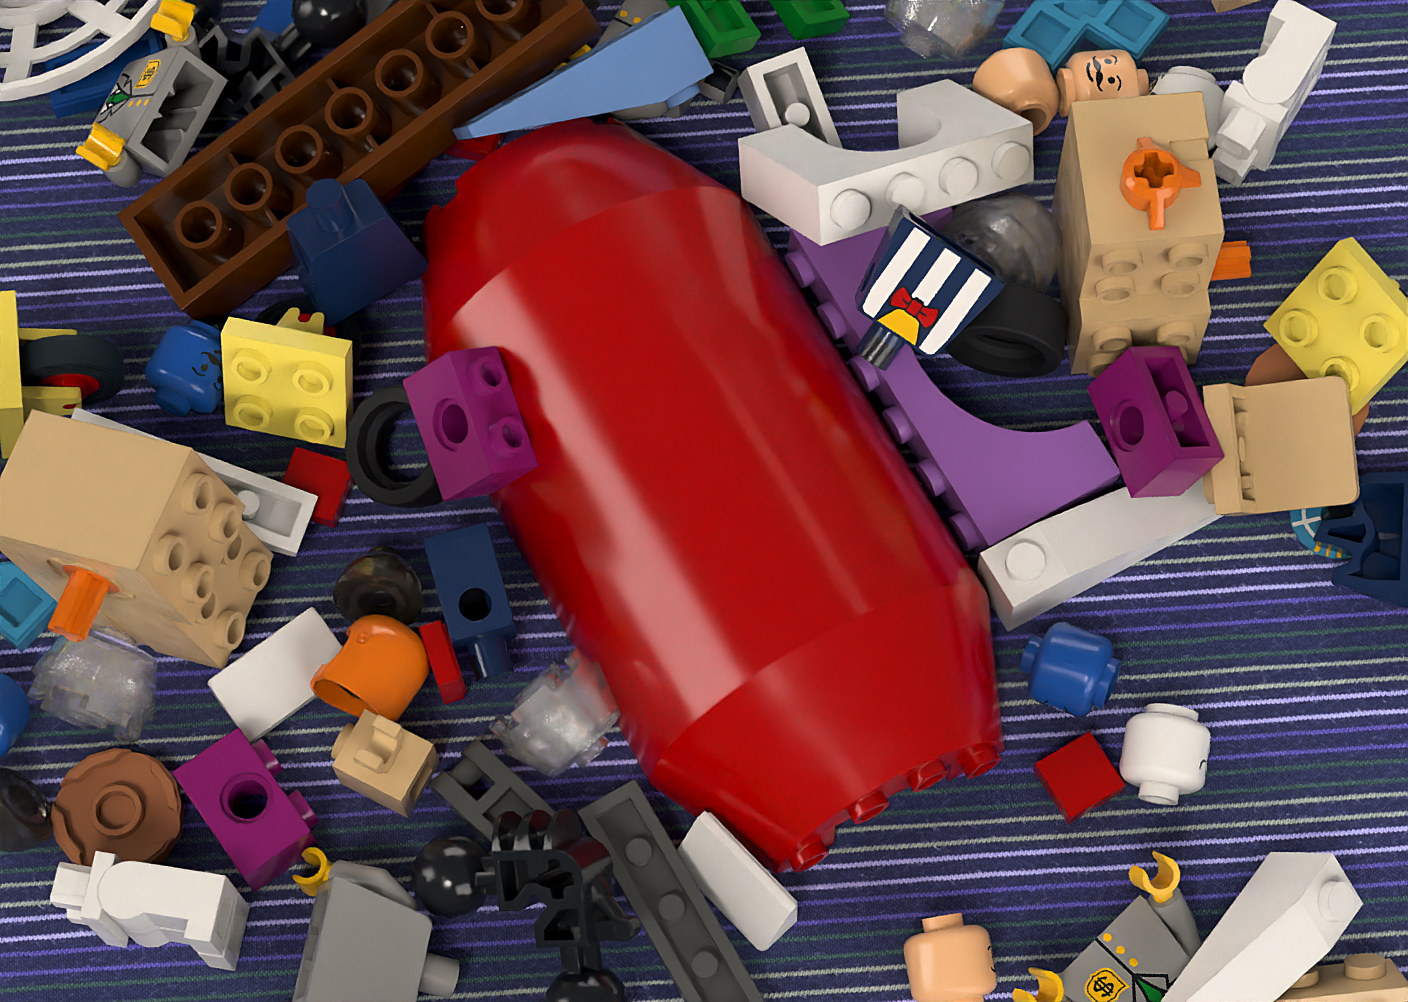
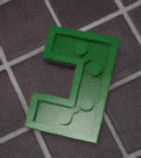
[665,0,851,59]

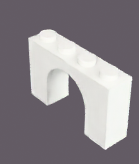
[738,79,1034,246]

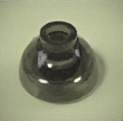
[333,546,423,626]
[0,767,54,853]

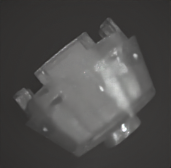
[883,0,1006,63]
[941,191,1062,294]
[27,626,158,742]
[489,647,621,778]

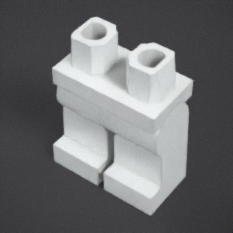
[1211,0,1337,186]
[50,851,250,971]

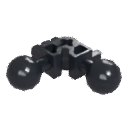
[157,0,369,120]
[411,809,641,1002]

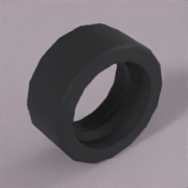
[945,283,1069,378]
[345,385,443,508]

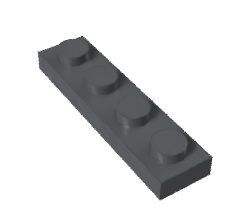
[577,779,765,1002]

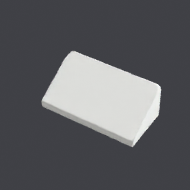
[207,607,342,744]
[677,811,798,951]

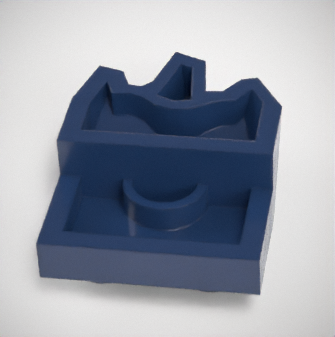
[1313,472,1408,608]

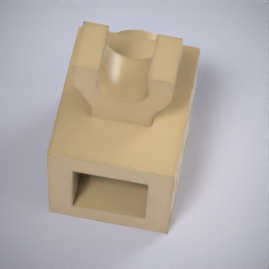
[331,709,440,818]

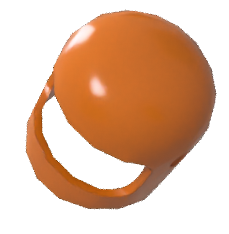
[309,614,431,723]

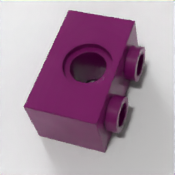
[403,346,539,502]
[1087,346,1225,498]
[172,727,320,893]

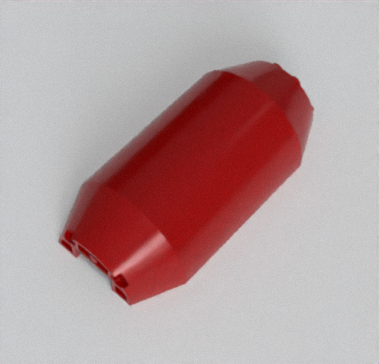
[419,117,1004,875]

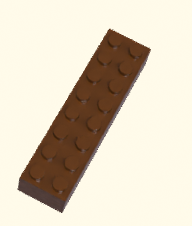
[117,0,603,326]

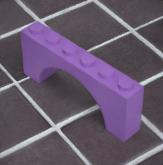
[785,206,1121,557]

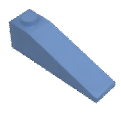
[452,5,714,140]

